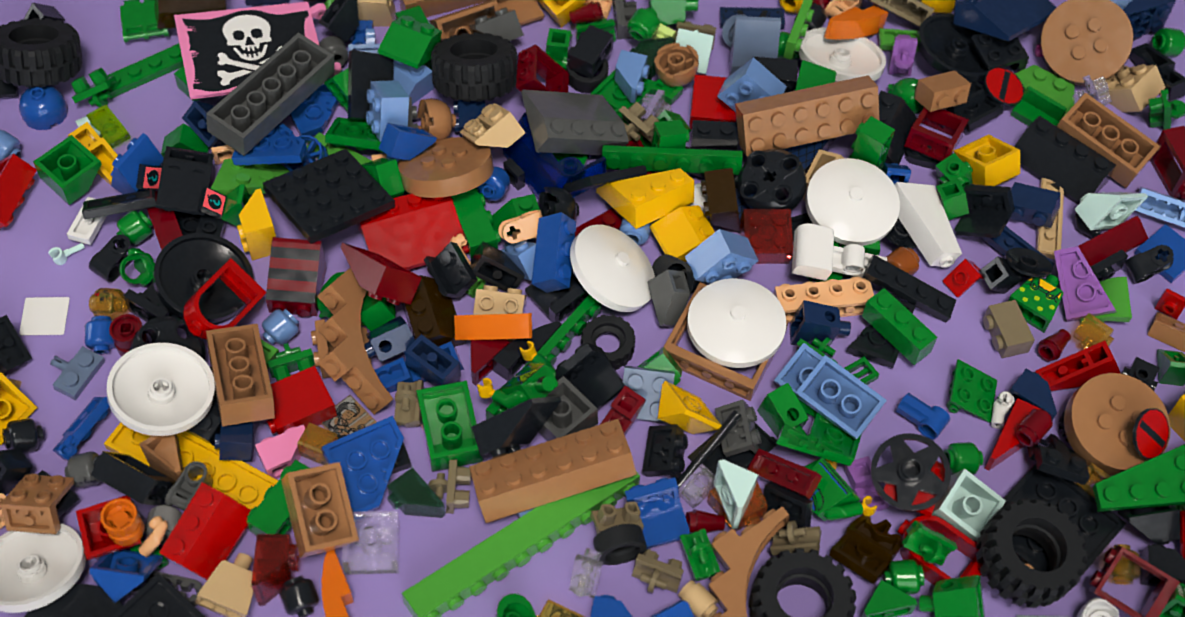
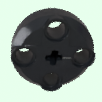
[737,149,807,216]
[129,316,206,360]

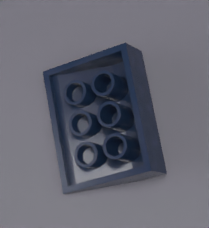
[954,0,1057,41]

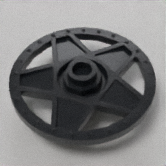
[871,433,951,512]

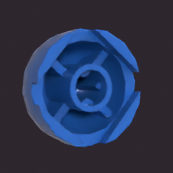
[19,85,68,130]

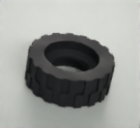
[581,315,636,370]

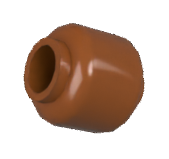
[886,247,920,275]

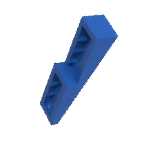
[374,341,464,393]

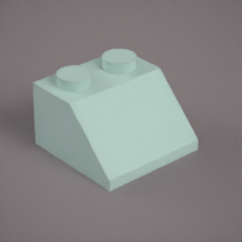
[1075,192,1148,230]
[932,469,1006,542]

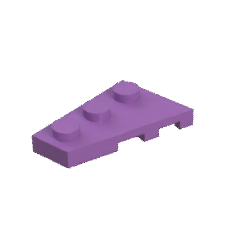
[1054,246,1117,321]

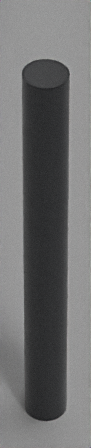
[677,410,742,494]

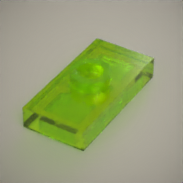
[86,105,131,148]

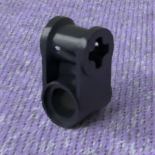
[89,235,133,282]
[1125,245,1174,284]

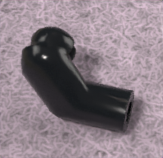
[1074,212,1102,238]

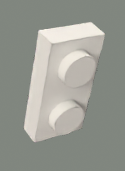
[67,197,107,245]

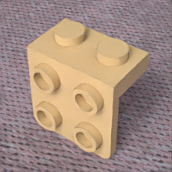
[473,285,527,343]

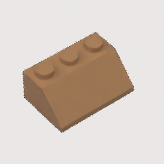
[430,0,499,42]
[281,462,359,558]

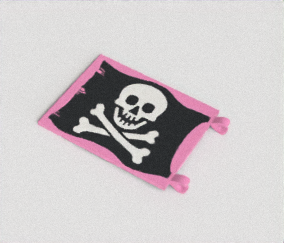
[174,1,342,100]

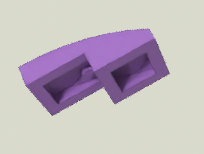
[845,456,889,512]

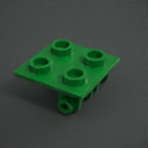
[947,359,997,423]

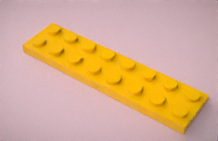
[104,422,279,510]

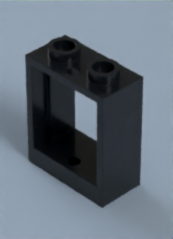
[91,451,176,505]

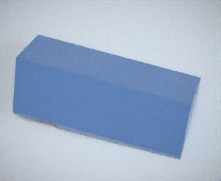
[774,343,887,440]

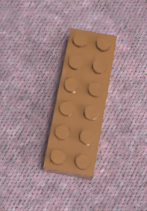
[735,75,880,156]
[469,419,637,523]

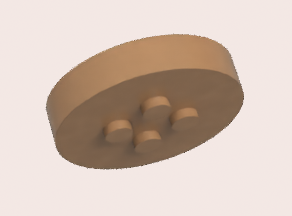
[1041,0,1133,86]
[398,137,494,198]
[1064,373,1171,476]

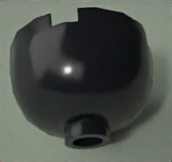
[538,187,579,221]

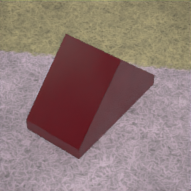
[471,339,510,386]

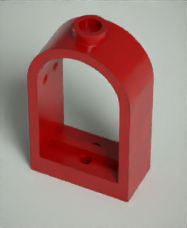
[183,258,266,340]
[897,515,982,586]

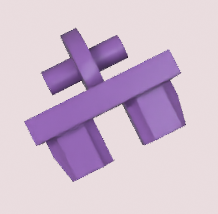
[888,34,918,76]

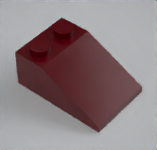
[340,243,422,306]

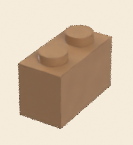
[914,70,971,112]

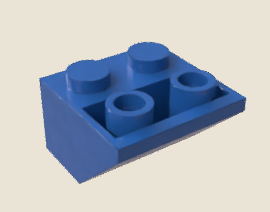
[111,133,164,194]

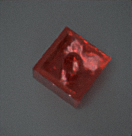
[740,209,793,264]

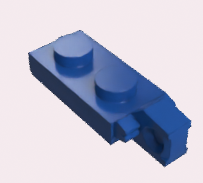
[53,397,110,460]

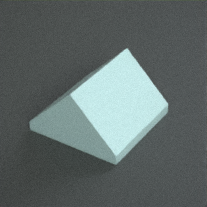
[713,459,758,529]

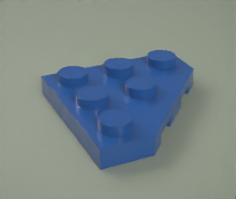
[289,70,343,136]
[232,124,307,166]
[321,416,404,519]

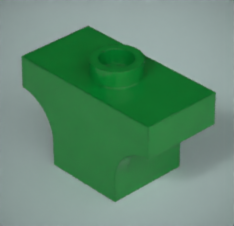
[546,28,573,71]

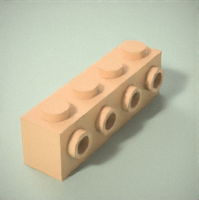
[773,277,874,323]

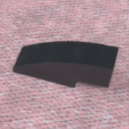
[1130,43,1185,102]
[493,321,562,381]

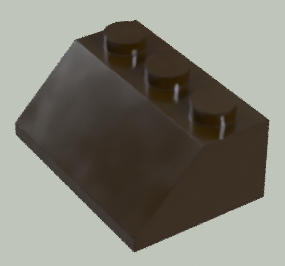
[154,0,226,28]
[401,275,466,347]

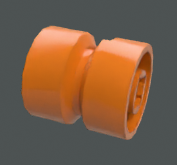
[101,498,144,546]

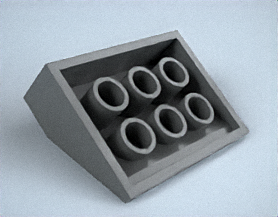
[521,90,629,155]

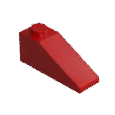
[1035,340,1121,391]
[984,398,1043,470]

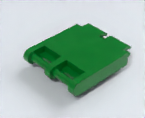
[120,0,169,43]

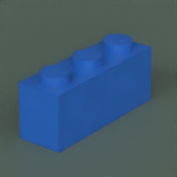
[532,212,576,293]

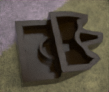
[829,515,902,584]

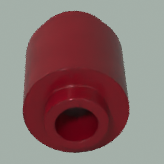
[1016,409,1053,447]

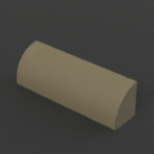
[869,0,934,27]

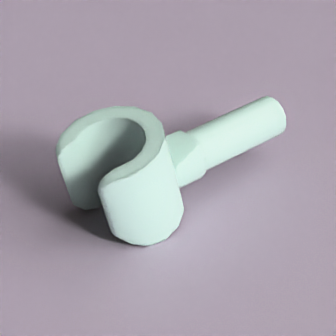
[75,116,101,135]
[49,243,85,265]

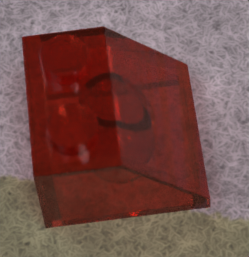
[251,534,300,606]

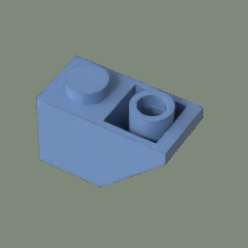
[615,50,650,103]
[501,241,536,281]

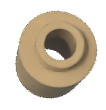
[678,580,718,617]

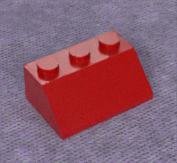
[0,153,37,228]
[159,482,251,580]

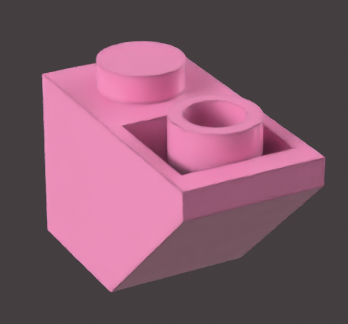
[255,425,308,479]

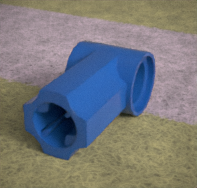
[896,393,950,440]

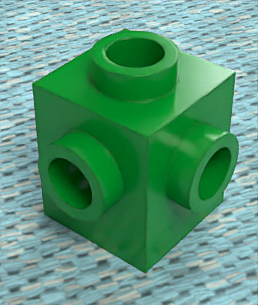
[935,153,973,188]

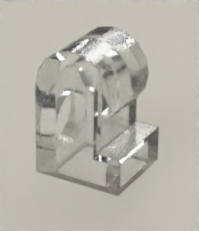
[679,464,716,508]

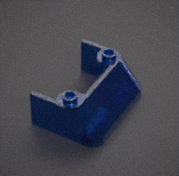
[502,112,606,199]

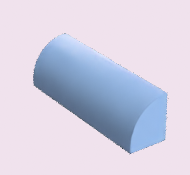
[1135,186,1185,227]

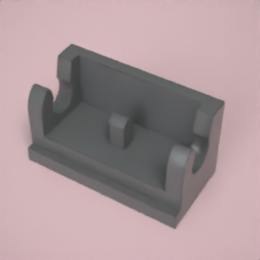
[613,0,637,39]

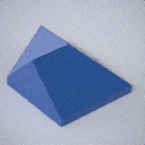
[90,550,163,603]

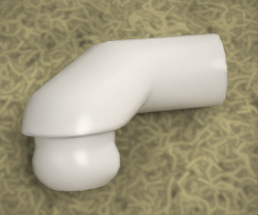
[991,391,1015,429]

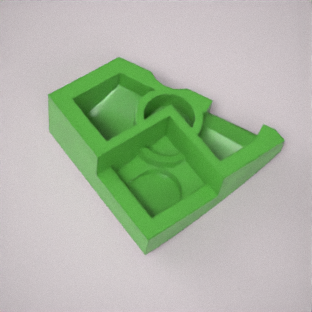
[1080,277,1132,326]

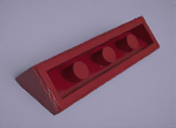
[1078,216,1149,267]

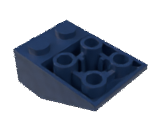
[1123,0,1176,38]

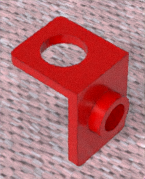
[943,259,984,297]
[1154,289,1185,320]

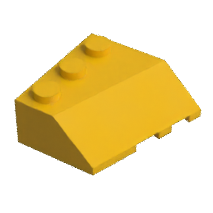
[596,168,694,229]

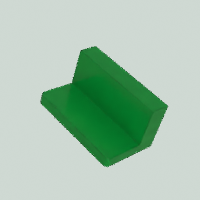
[1010,86,1067,126]

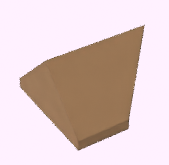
[140,434,184,481]

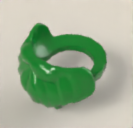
[119,248,155,287]

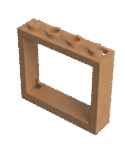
[664,282,789,401]

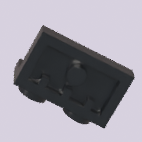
[424,242,478,298]
[0,315,32,374]
[642,424,688,481]

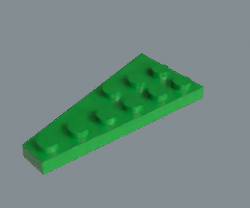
[1093,444,1185,512]

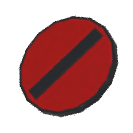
[984,67,1024,106]
[1132,408,1169,460]

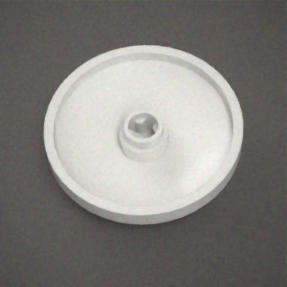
[798,27,886,82]
[805,158,900,246]
[570,225,655,312]
[687,278,786,368]
[107,343,215,436]
[0,523,86,613]

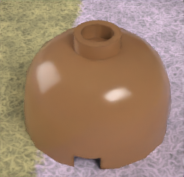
[654,43,699,87]
[418,98,456,141]

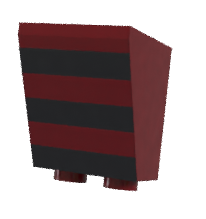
[265,237,327,317]

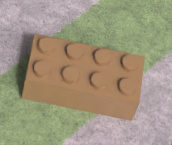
[1057,92,1160,188]
[206,324,275,426]

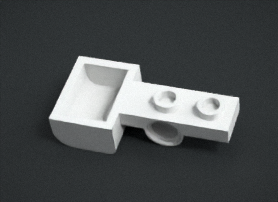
[792,223,887,281]

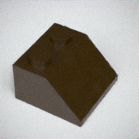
[701,168,741,231]

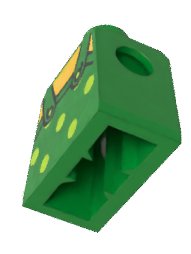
[1008,274,1064,333]

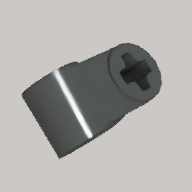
[165,461,212,511]

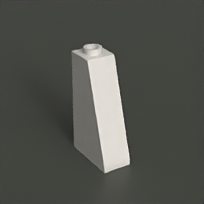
[895,182,962,268]

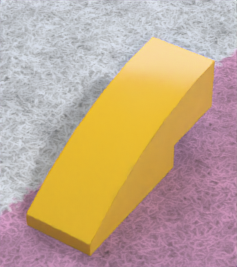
[68,122,118,185]

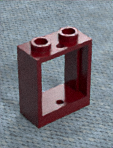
[516,44,569,93]
[905,107,969,161]
[1150,126,1185,199]
[1089,545,1180,617]

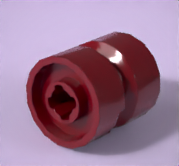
[109,314,149,356]

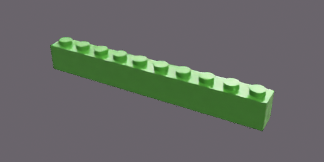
[402,471,640,617]

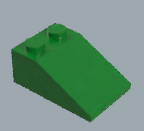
[416,380,483,472]

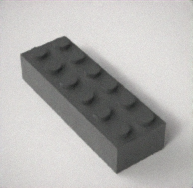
[206,32,334,156]

